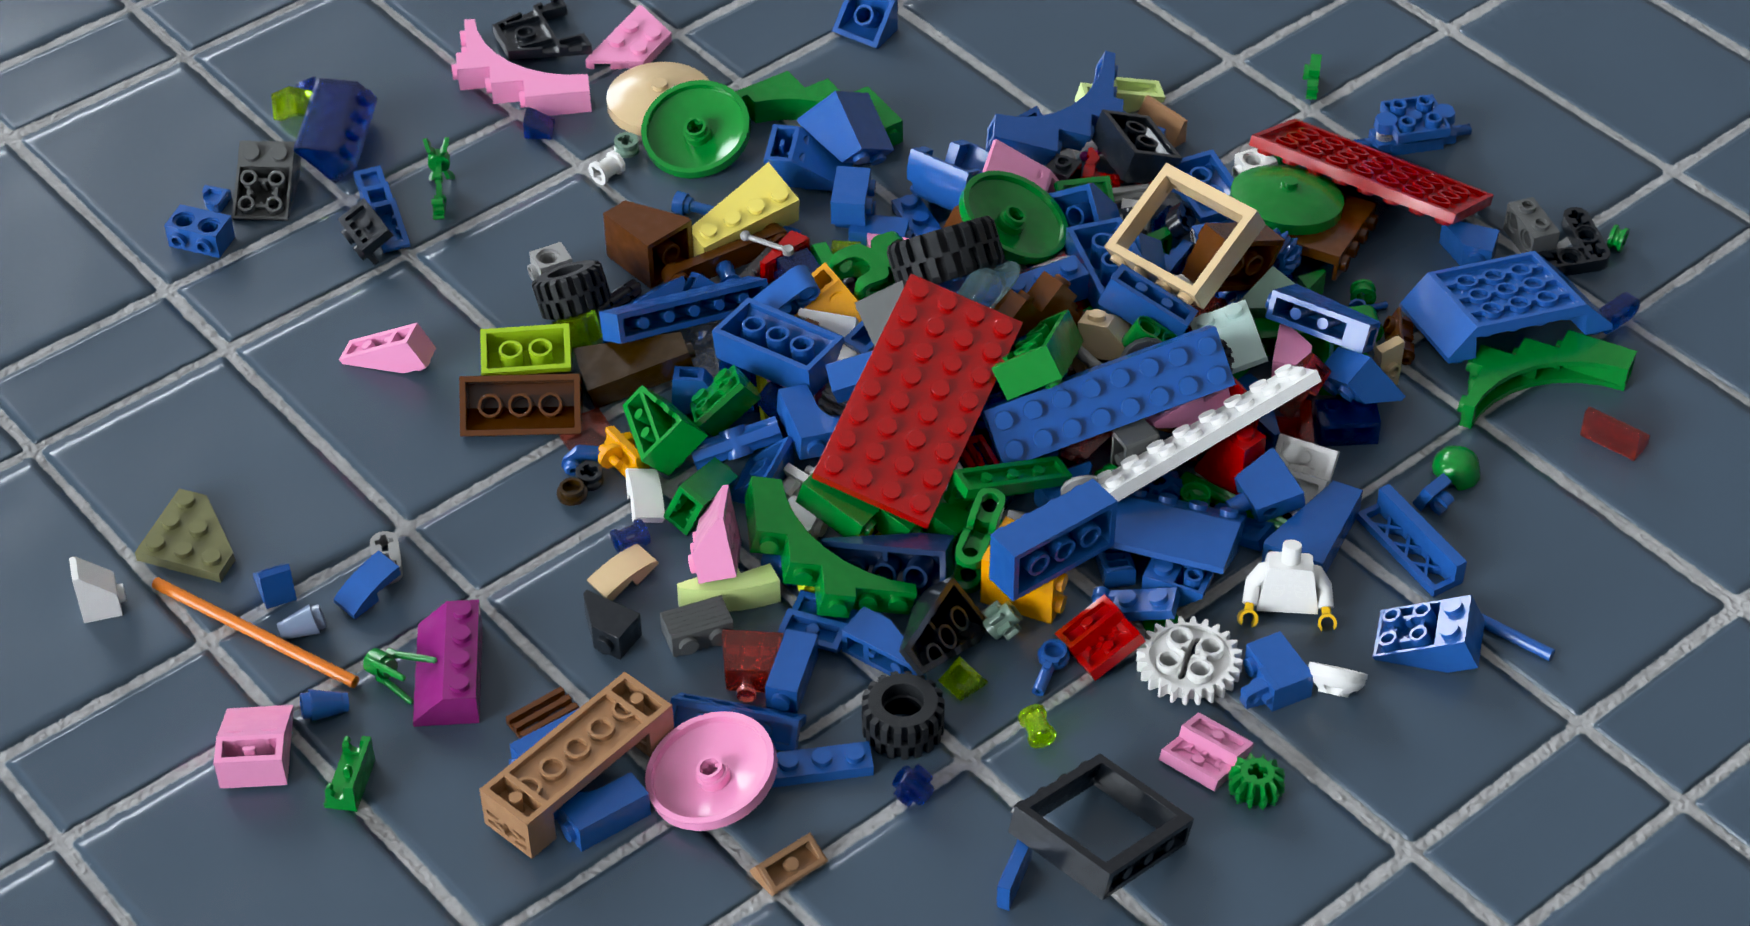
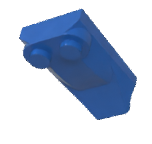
[1171,149,1236,224]

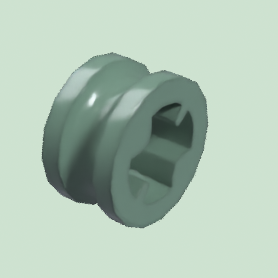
[614,132,639,158]

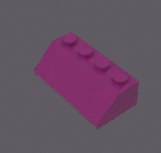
[413,599,483,727]

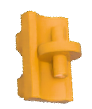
[598,425,650,478]

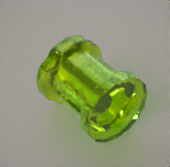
[1018,704,1057,748]

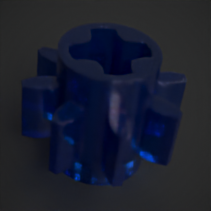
[892,764,934,808]

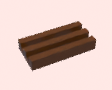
[506,686,579,739]

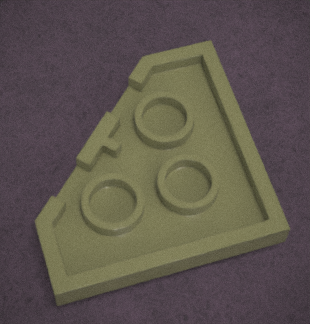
[135,488,235,583]

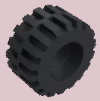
[531,260,611,320]
[861,671,945,760]

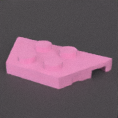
[585,5,672,69]

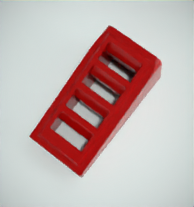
[760,230,810,284]

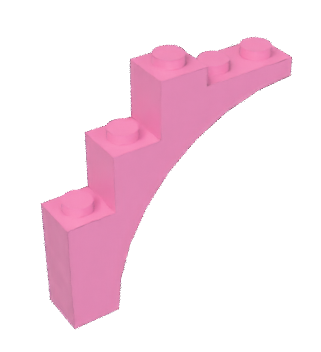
[451,19,592,118]

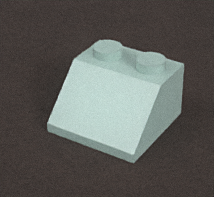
[1191,300,1268,374]

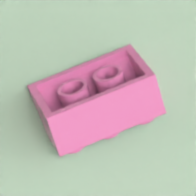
[688,484,741,584]

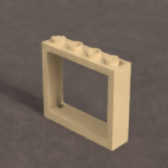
[1104,163,1266,309]

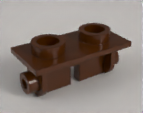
[1383,307,1415,365]

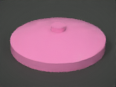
[645,711,778,831]

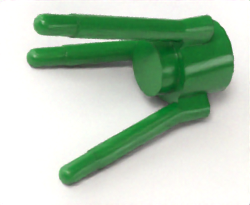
[363,647,437,704]

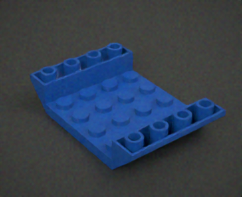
[1400,251,1613,364]

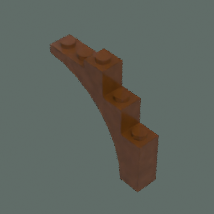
[991,271,1085,339]

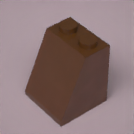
[603,200,694,289]

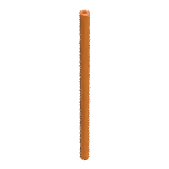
[152,577,359,688]

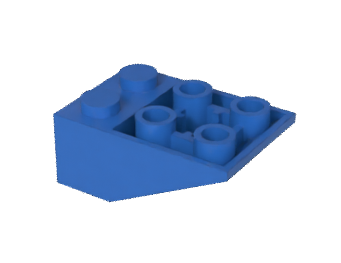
[764,124,854,191]
[1373,595,1485,673]

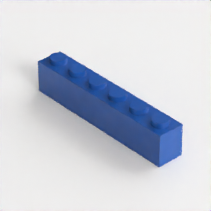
[599,276,768,344]

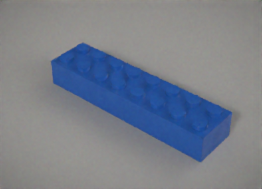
[981,325,1236,463]

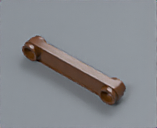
[661,223,788,283]

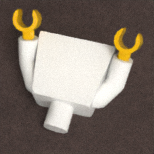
[1237,540,1337,631]

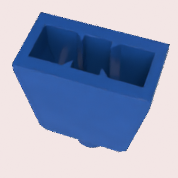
[1225,447,1306,523]

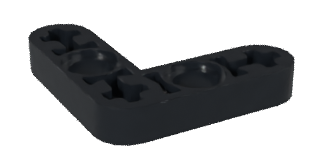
[1537,207,1610,276]

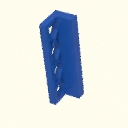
[1356,484,1467,597]
[670,692,807,751]

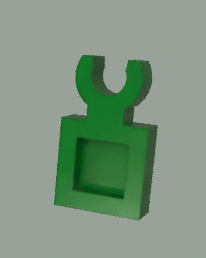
[1303,53,1322,100]

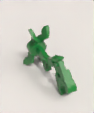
[423,137,455,220]

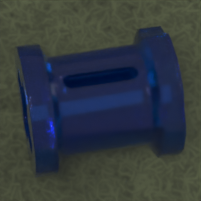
[610,518,651,553]

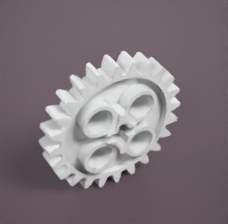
[1136,616,1243,706]

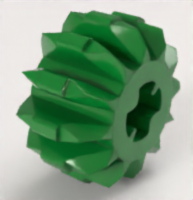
[1228,753,1285,810]

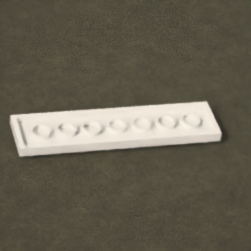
[1096,364,1322,501]

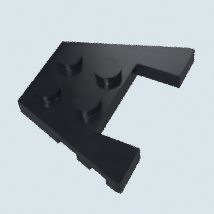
[492,0,592,60]

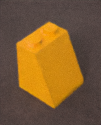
[980,516,1068,624]

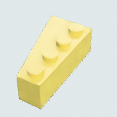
[692,162,800,257]

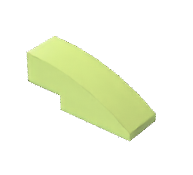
[1075,77,1166,113]
[677,563,781,611]

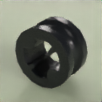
[575,461,604,491]

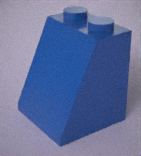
[797,91,894,166]

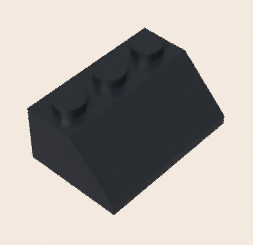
[1092,109,1182,184]

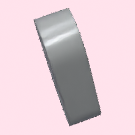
[370,531,403,584]

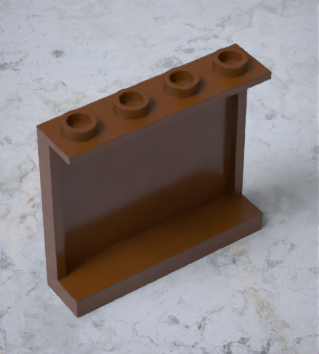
[1288,193,1379,281]

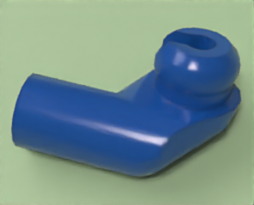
[561,445,600,476]

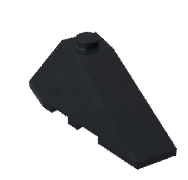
[899,576,987,676]

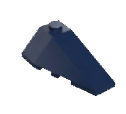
[822,533,954,605]

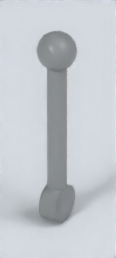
[740,230,794,256]

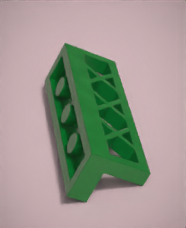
[944,456,1073,504]

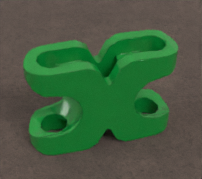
[829,231,904,300]
[953,488,1005,593]

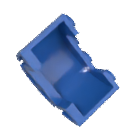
[907,140,989,211]

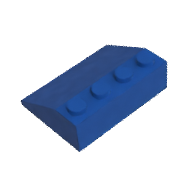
[1111,487,1246,574]

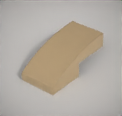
[587,544,659,601]

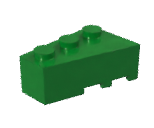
[622,385,709,476]

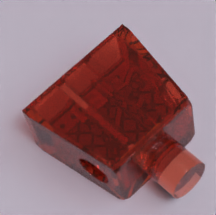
[722,629,784,702]

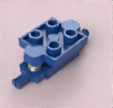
[1353,94,1472,156]

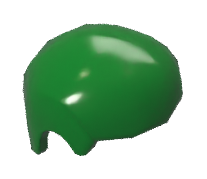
[1432,445,1481,491]

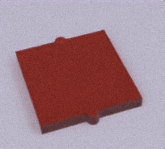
[559,407,611,451]

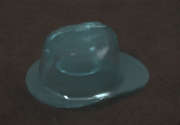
[957,261,1020,309]

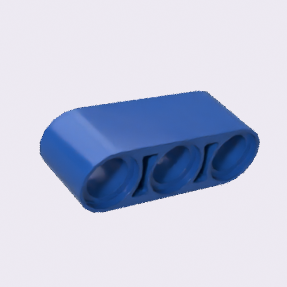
[752,265,820,315]

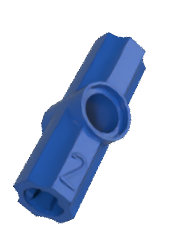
[691,416,783,470]

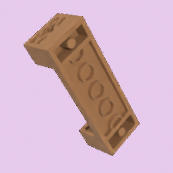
[480,672,674,859]

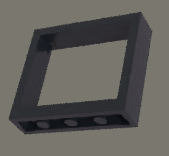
[1008,753,1194,900]

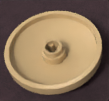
[607,62,710,136]

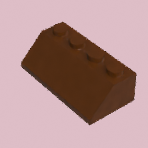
[459,374,584,437]

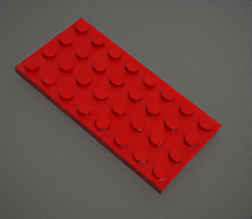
[1249,118,1494,226]
[812,274,1023,529]

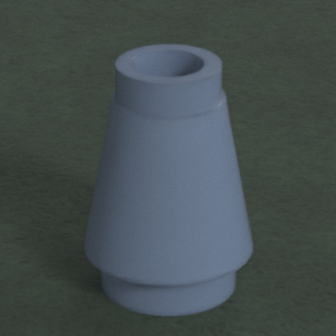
[277,604,327,640]

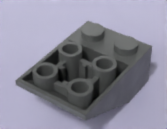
[232,140,302,221]

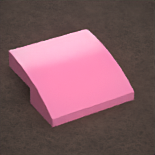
[1159,712,1254,792]

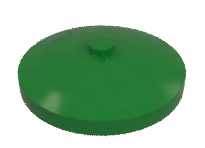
[641,80,751,179]
[1230,165,1344,235]
[959,171,1068,265]

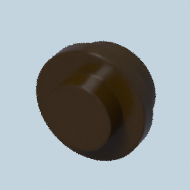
[557,477,588,506]

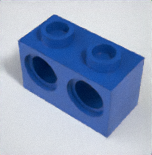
[164,204,235,258]

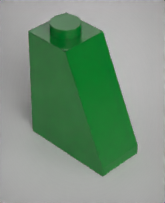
[663,457,739,536]

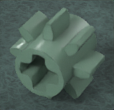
[983,600,1023,641]

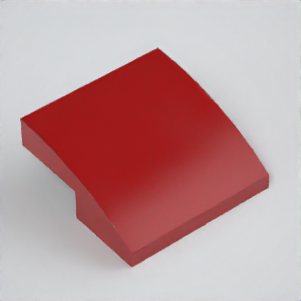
[1054,594,1146,681]

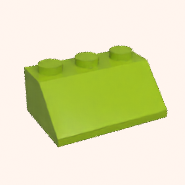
[480,323,573,376]

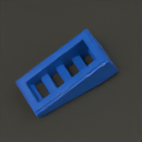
[1095,547,1136,588]

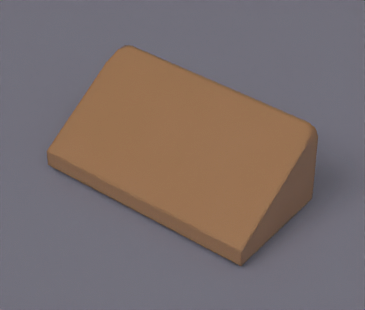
[1138,95,1187,148]
[749,832,828,896]

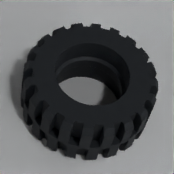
[886,215,1005,284]

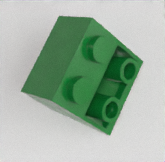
[690,364,761,436]

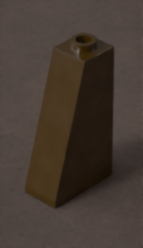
[573,332,697,409]

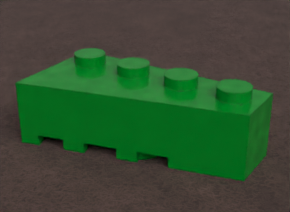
[991,309,1084,401]

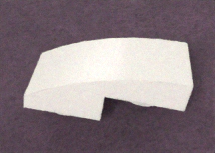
[625,468,665,523]

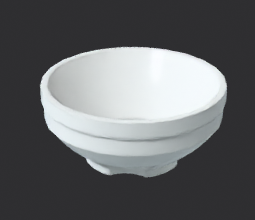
[1308,661,1368,698]

